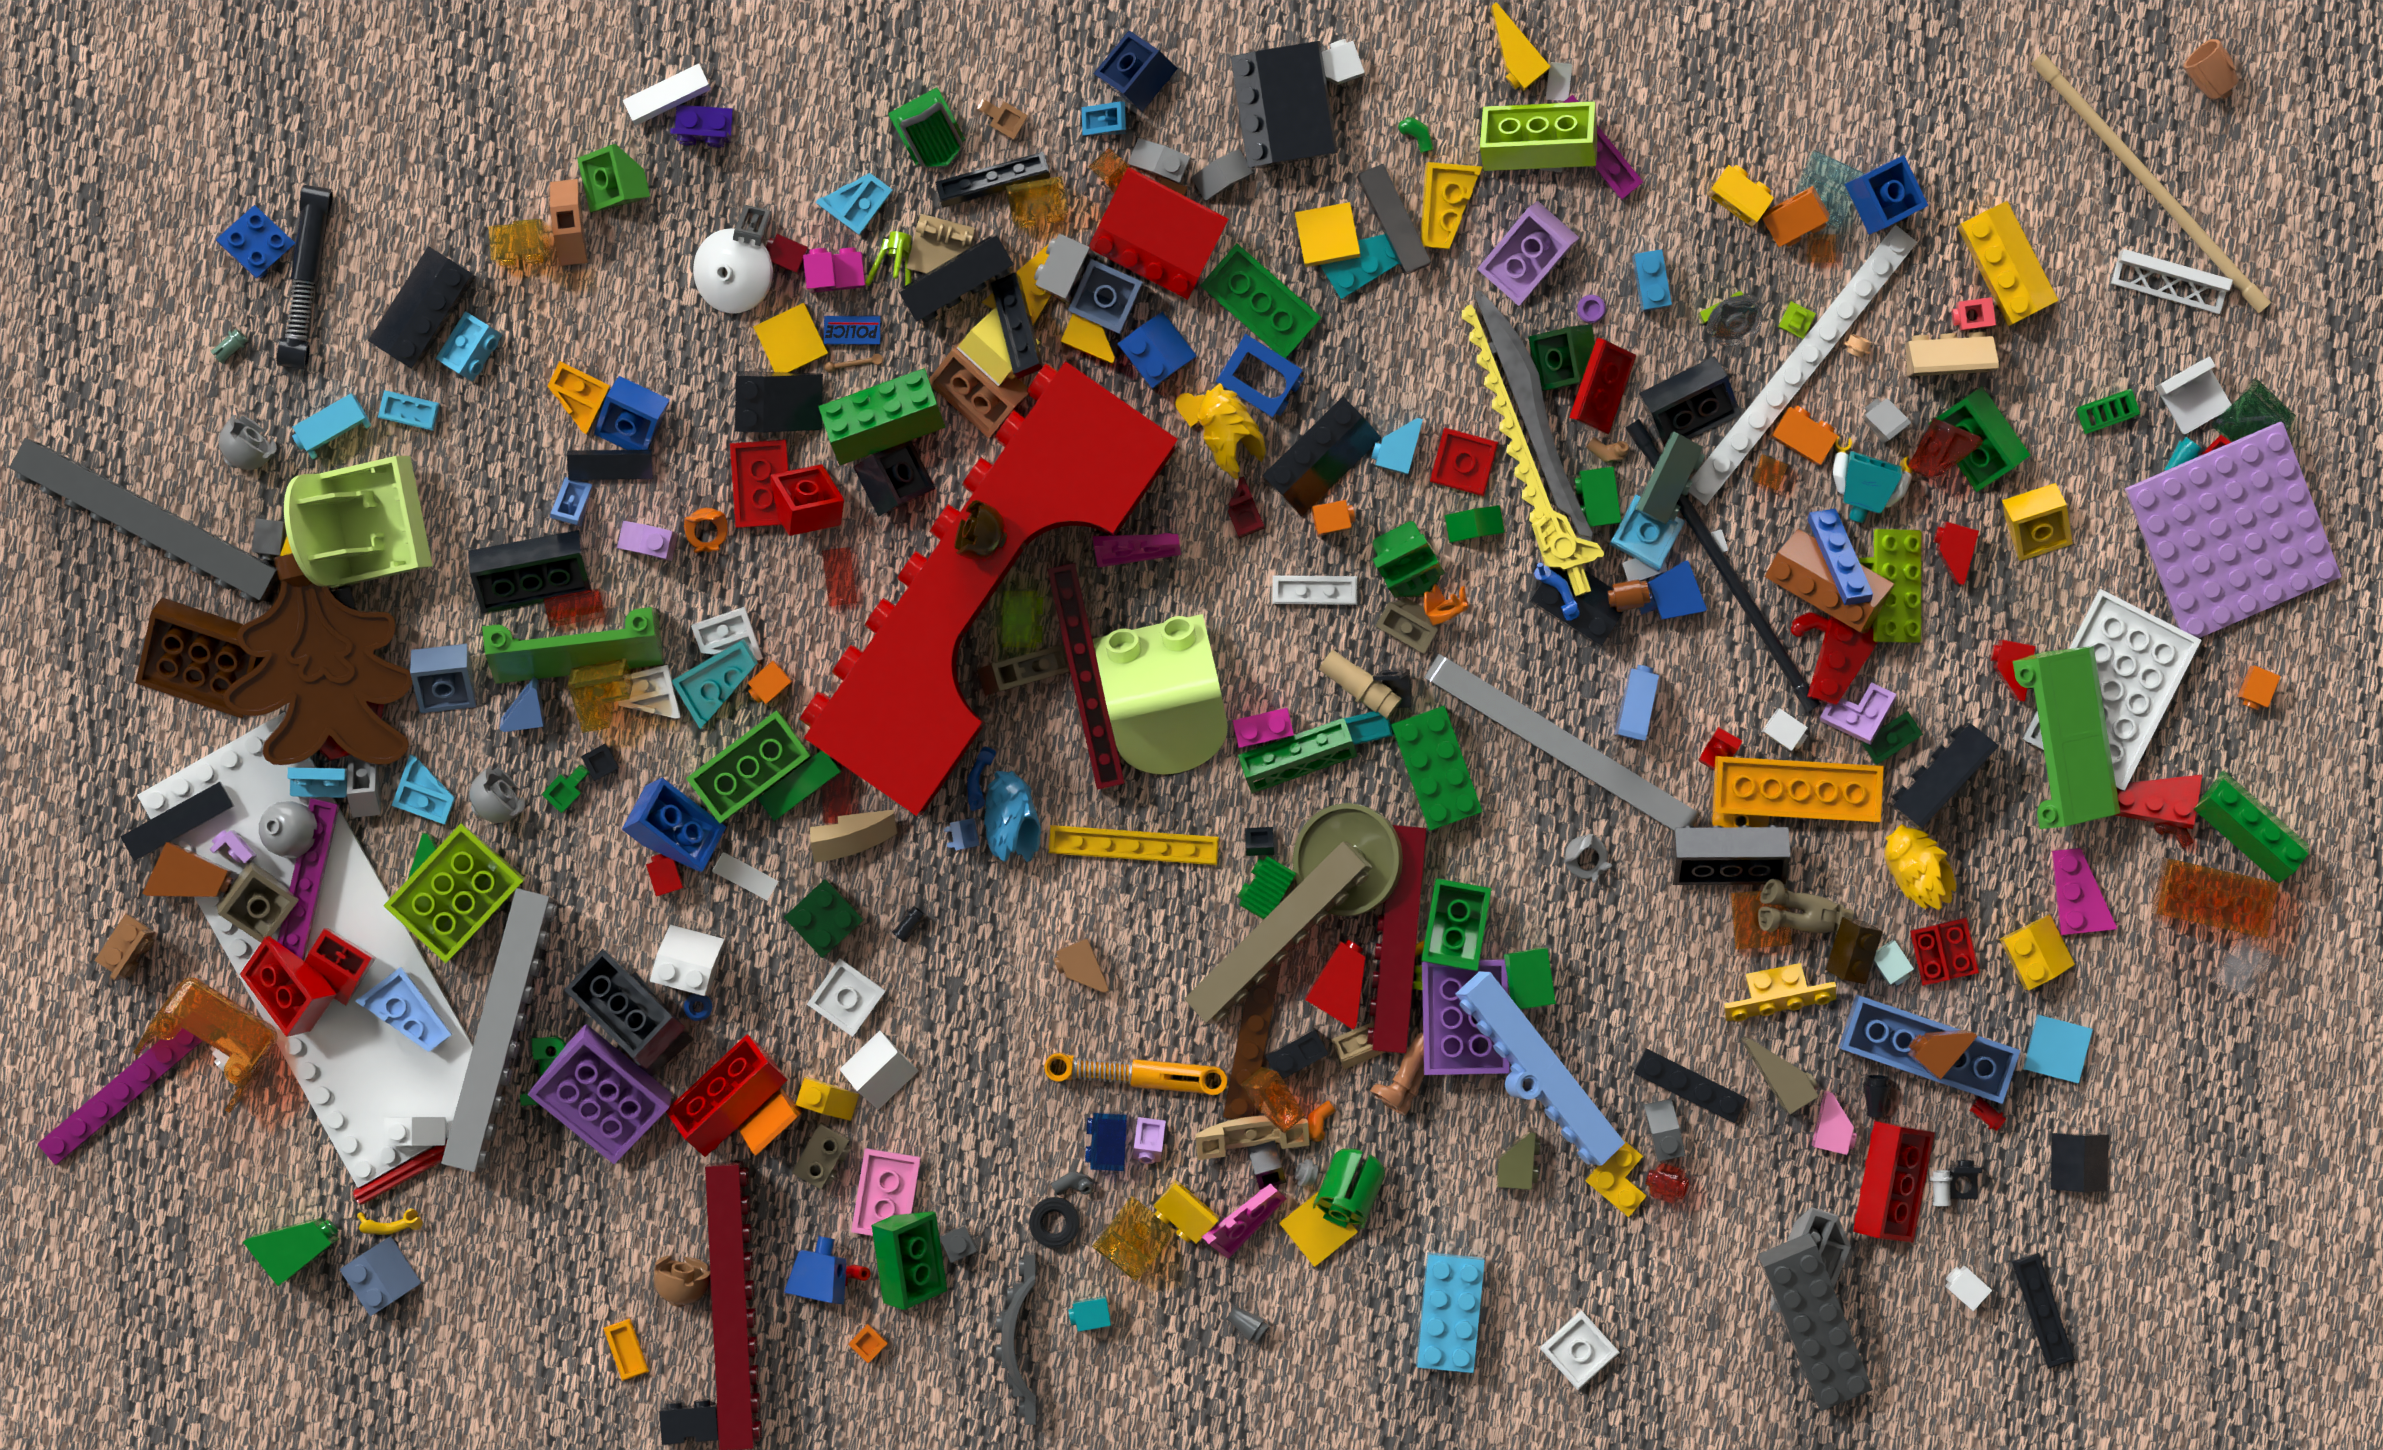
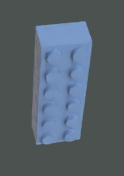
[1838,994,2021,1104]

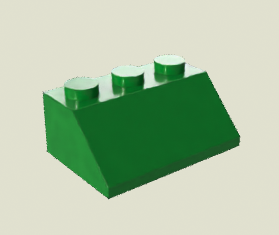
[1928,386,2030,492]
[871,1211,948,1310]

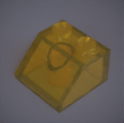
[1006,176,1069,229]
[1092,1196,1176,1282]

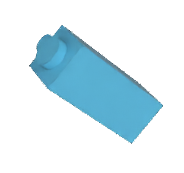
[292,393,371,459]

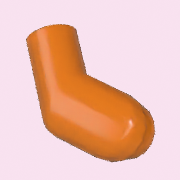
[1307,1100,1336,1142]

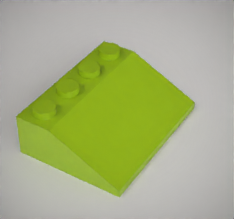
[383,823,525,964]

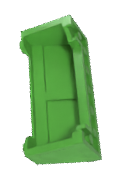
[482,607,664,684]
[2013,646,2120,829]

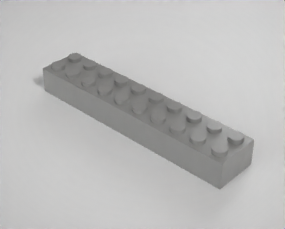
[441,888,557,1173]

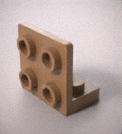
[94,913,155,981]

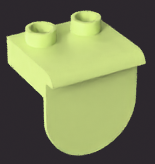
[284,456,433,588]
[1093,614,1228,774]

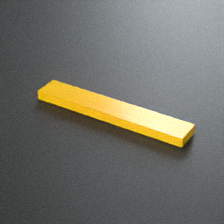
[1048,825,1219,865]

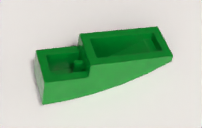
[758,750,842,821]

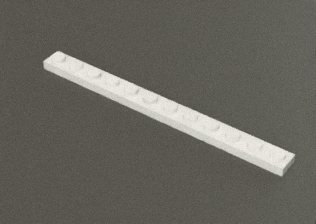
[1688,225,1917,506]

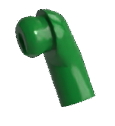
[1398,117,1434,153]

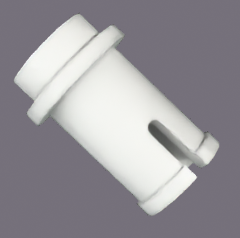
[1930,1170,1953,1206]

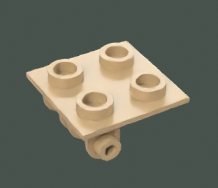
[906,214,975,273]

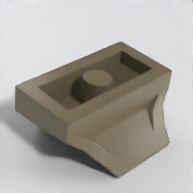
[1375,597,1438,654]

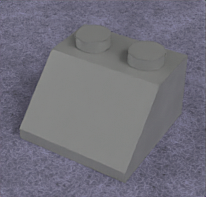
[1034,234,1096,305]

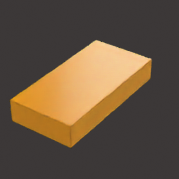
[603,1318,649,1381]

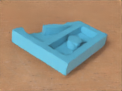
[815,173,893,236]
[392,755,455,824]

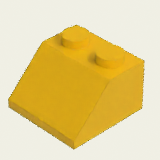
[1706,165,1774,227]
[2002,483,2073,561]
[1999,914,2075,991]
[1154,1179,1219,1244]

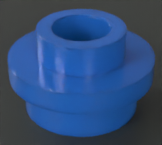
[684,993,713,1021]

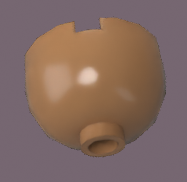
[654,1255,710,1307]

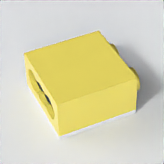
[957,307,1040,386]

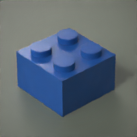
[1845,155,1929,235]

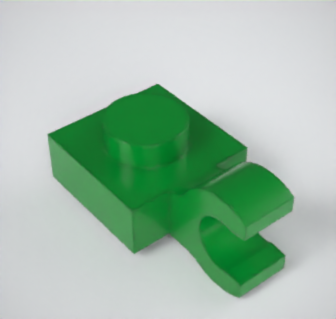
[541,765,589,813]

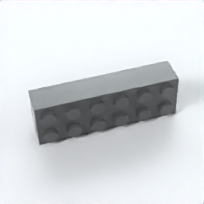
[1757,1233,1873,1411]

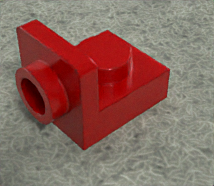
[1699,727,1743,771]

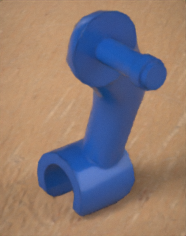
[1534,562,1580,621]
[967,746,996,811]

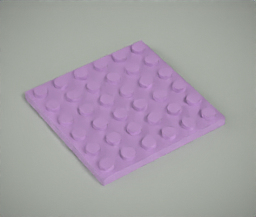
[2125,422,2342,638]

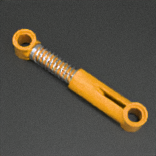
[1044,1052,1227,1095]

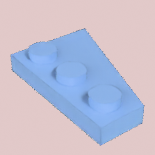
[356,967,452,1052]

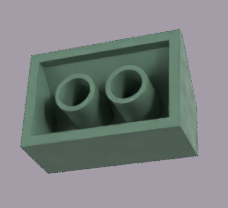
[1635,432,1705,524]

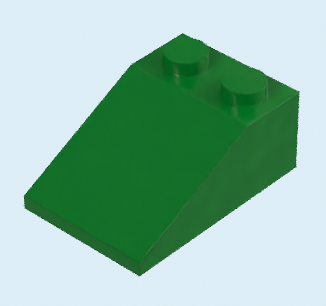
[1421,878,1492,972]

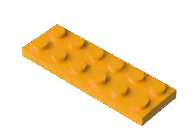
[1712,756,1884,822]

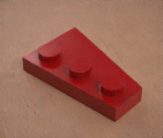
[1807,616,1878,705]

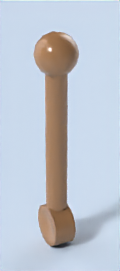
[824,354,883,373]

